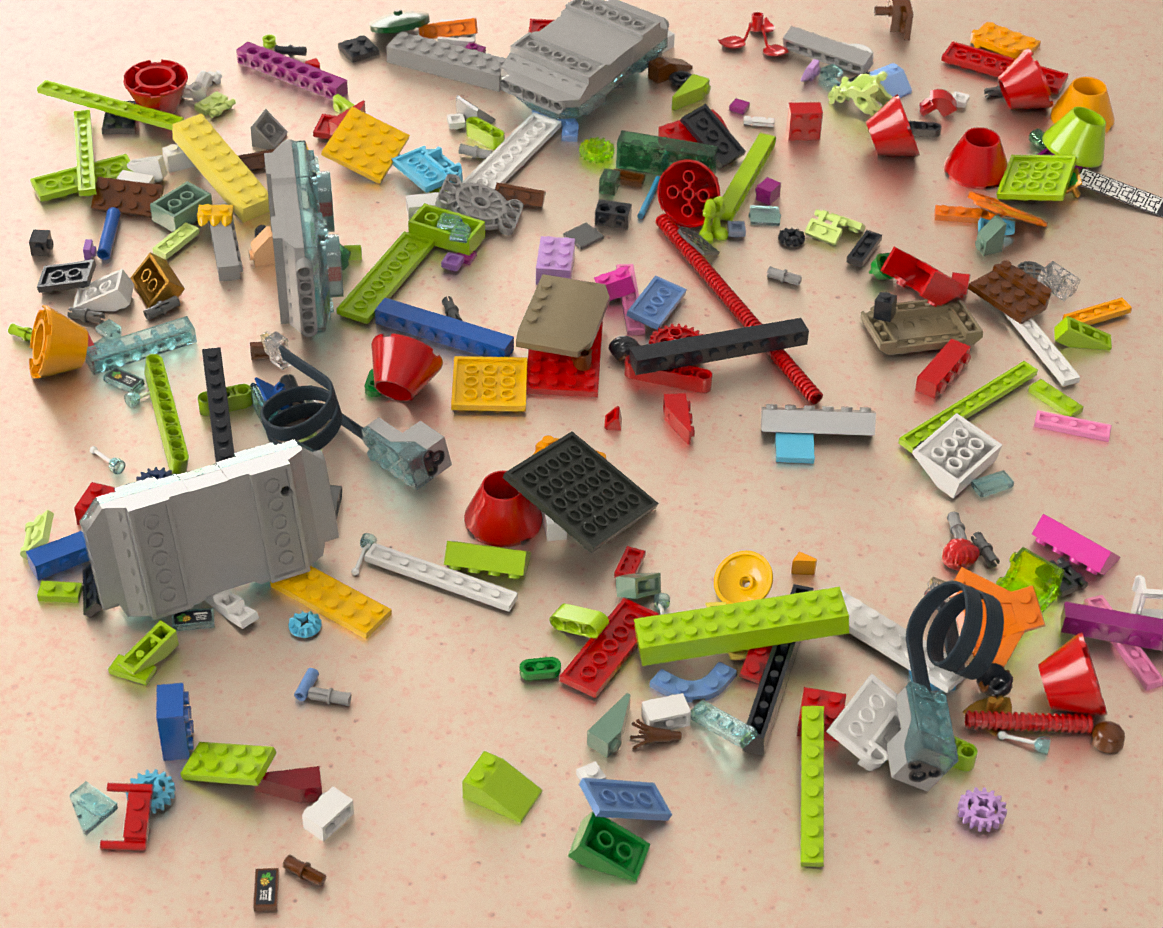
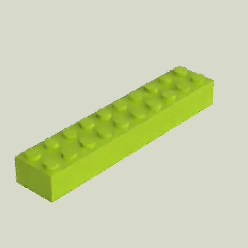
[634,587,849,666]

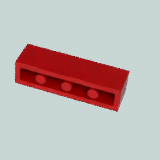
[915,338,971,399]

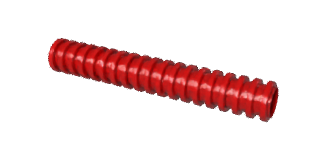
[965,710,1093,734]

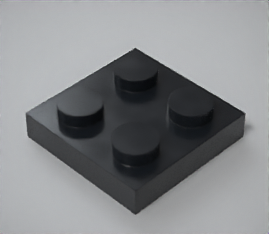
[338,35,380,63]

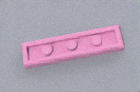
[1034,410,1112,442]

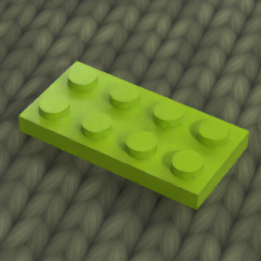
[180,742,277,786]

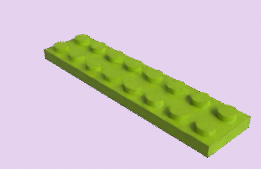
[336,231,435,324]

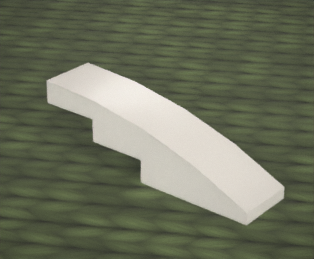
[204,589,259,629]

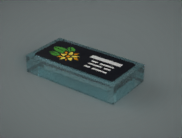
[103,367,145,394]
[172,608,215,631]

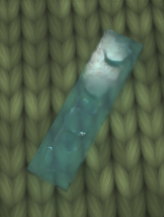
[690,700,758,749]

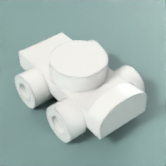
[208,70,222,87]

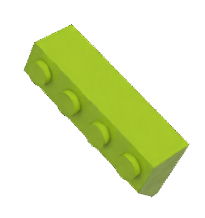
[444,541,531,579]

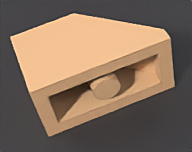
[248,226,275,267]

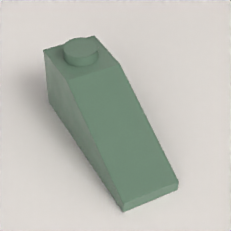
[587,693,630,758]

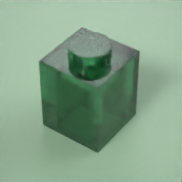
[599,168,621,196]

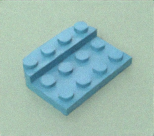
[391,146,463,193]

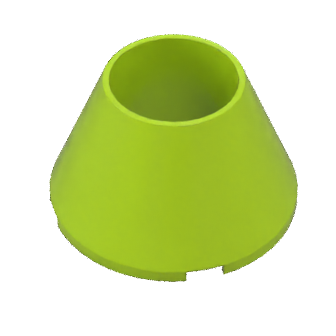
[1042,107,1106,168]

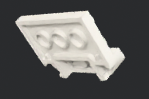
[826,674,901,771]

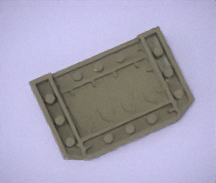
[516,274,609,358]
[860,299,983,355]

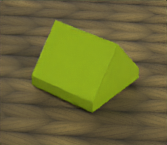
[344,245,362,260]

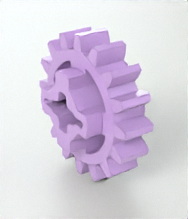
[957,787,1007,832]

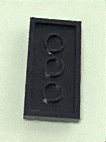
[680,104,746,169]

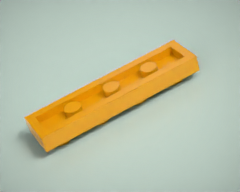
[1062,297,1132,325]

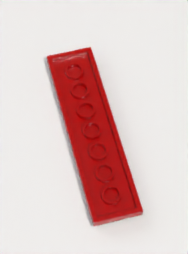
[941,41,1069,94]

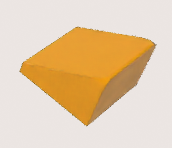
[791,551,817,575]

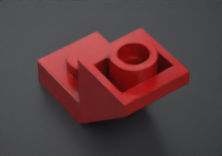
[952,272,971,298]

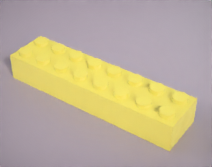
[173,113,270,223]

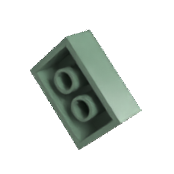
[150,181,212,232]

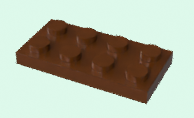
[91,177,164,218]

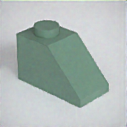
[975,215,1007,256]
[616,573,661,599]

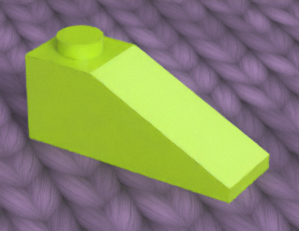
[672,74,711,111]
[1054,316,1112,350]
[118,620,179,675]

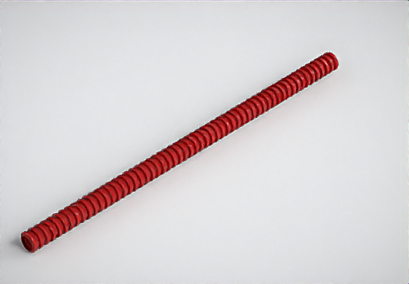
[655,214,823,405]

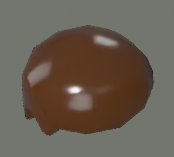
[1092,721,1125,754]

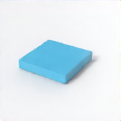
[775,432,815,464]

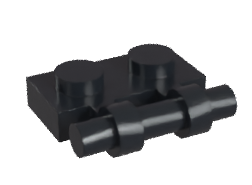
[1036,557,1088,597]

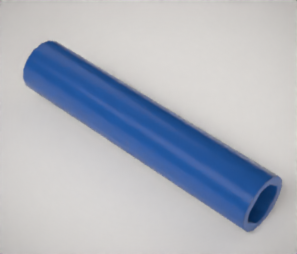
[97,207,121,260]

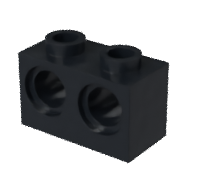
[595,199,632,229]

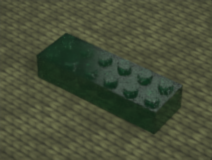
[616,130,718,176]

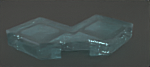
[818,64,843,92]
[437,213,471,243]
[94,319,122,356]

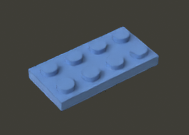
[626,275,687,330]
[579,778,672,821]

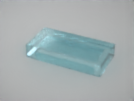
[971,470,1014,497]

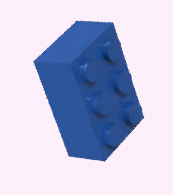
[156,683,194,761]

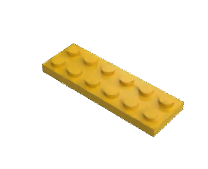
[270,565,392,639]

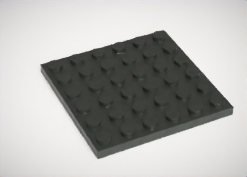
[502,431,659,553]

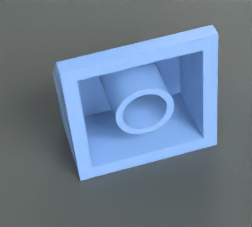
[870,63,912,101]

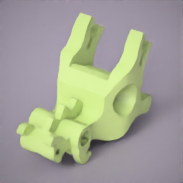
[828,71,892,116]

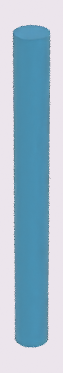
[637,176,660,219]

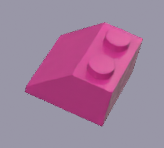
[594,266,636,301]

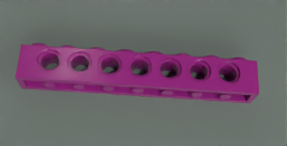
[236,41,348,100]

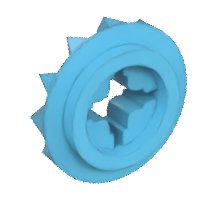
[288,610,322,638]

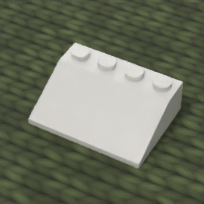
[912,413,1002,498]

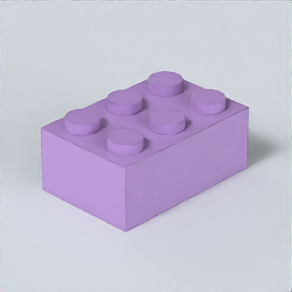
[536,236,575,285]

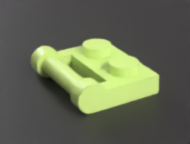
[20,509,54,558]

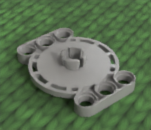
[435,174,523,235]

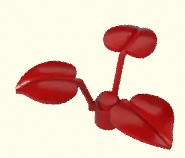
[718,12,789,56]

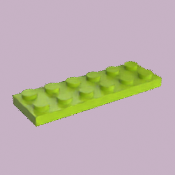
[30,154,133,202]

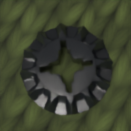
[669,71,692,88]
[778,228,805,247]

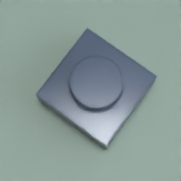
[727,221,746,237]

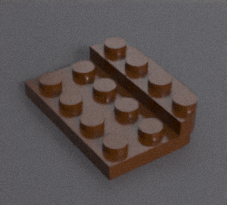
[968,260,1052,324]

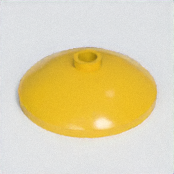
[714,551,773,604]

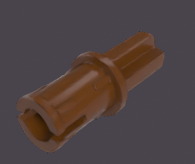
[283,855,327,886]

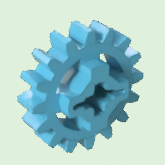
[126,769,176,814]

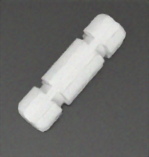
[743,116,775,127]

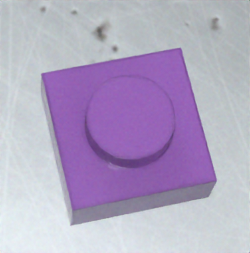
[83,239,97,260]
[441,252,464,271]

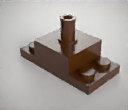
[874,0,914,40]

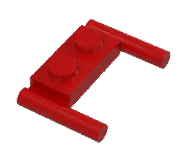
[100,783,154,851]

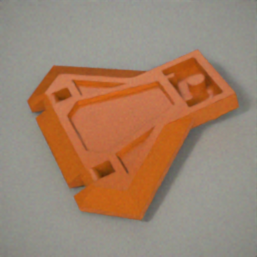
[968,191,1048,227]
[950,567,1046,668]

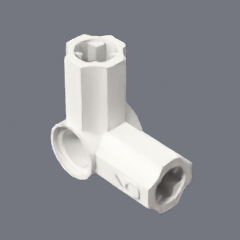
[182,70,212,103]

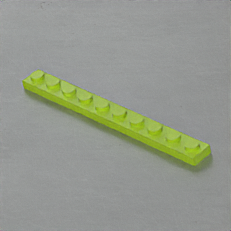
[37,80,184,131]
[74,109,96,197]
[898,361,1038,453]

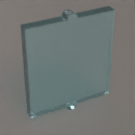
[748,205,781,226]

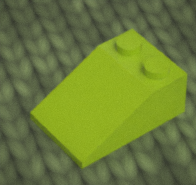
[462,751,542,823]

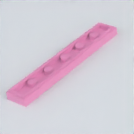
[616,264,645,336]
[1083,595,1163,691]

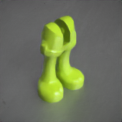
[698,196,728,245]

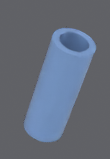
[294,668,319,701]

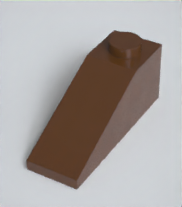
[648,57,693,84]

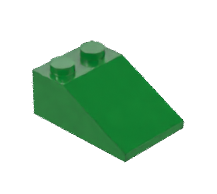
[567,811,650,882]

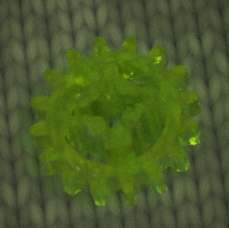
[579,137,615,164]

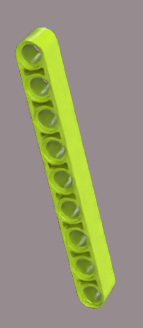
[721,133,776,221]
[144,354,189,476]

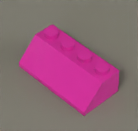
[1032,514,1121,575]

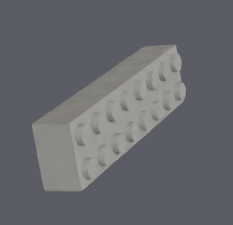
[386,32,506,92]

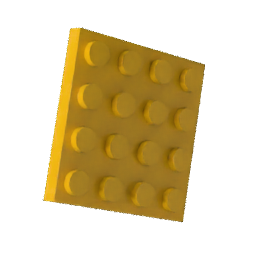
[321,107,410,184]
[451,356,527,412]

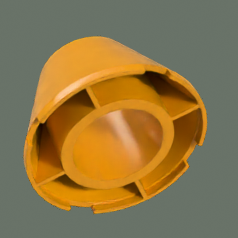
[1051,77,1115,133]
[29,305,88,379]

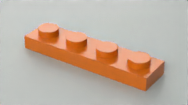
[419,18,478,39]
[934,205,1003,224]

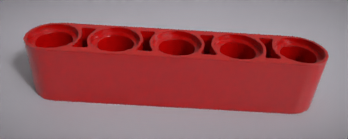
[624,355,712,393]

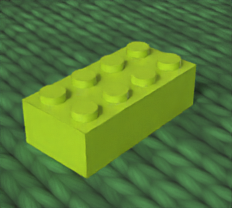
[408,203,485,256]

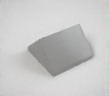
[456,95,496,124]
[250,109,288,150]

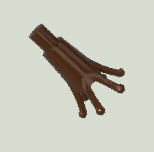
[630,719,682,750]

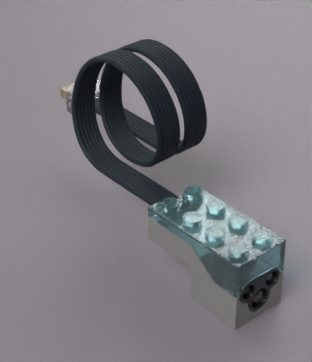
[260,331,452,490]
[886,576,1004,791]

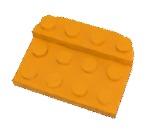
[970,22,1041,59]

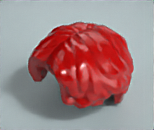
[942,538,979,571]

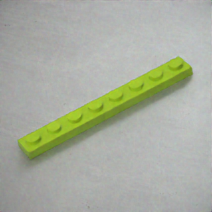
[801,706,824,867]

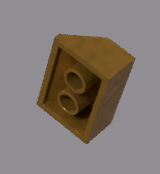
[130,252,185,308]

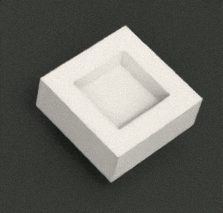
[952,91,970,108]
[447,113,465,129]
[576,762,606,781]

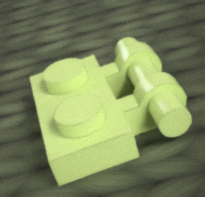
[194,91,236,118]
[804,209,848,246]

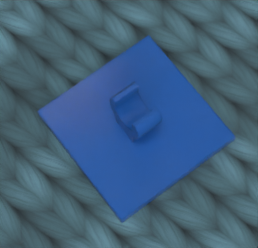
[255,377,289,410]

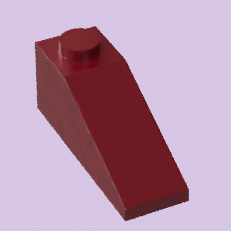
[254,766,322,803]

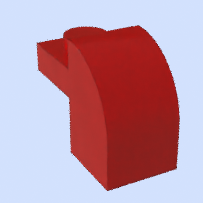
[919,89,957,118]

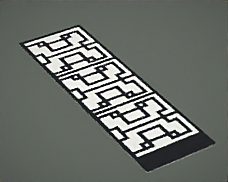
[1079,167,1163,217]

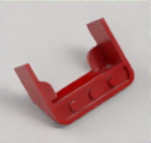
[880,246,967,307]

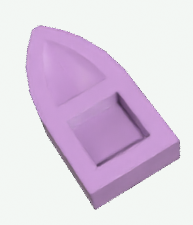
[801,59,820,82]

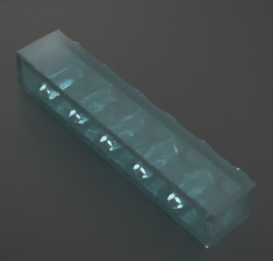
[85,316,197,375]

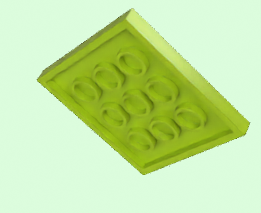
[997,155,1077,201]

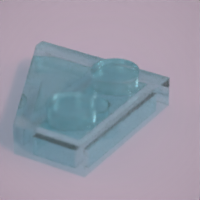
[69,781,118,836]

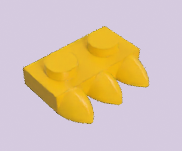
[197,204,234,227]

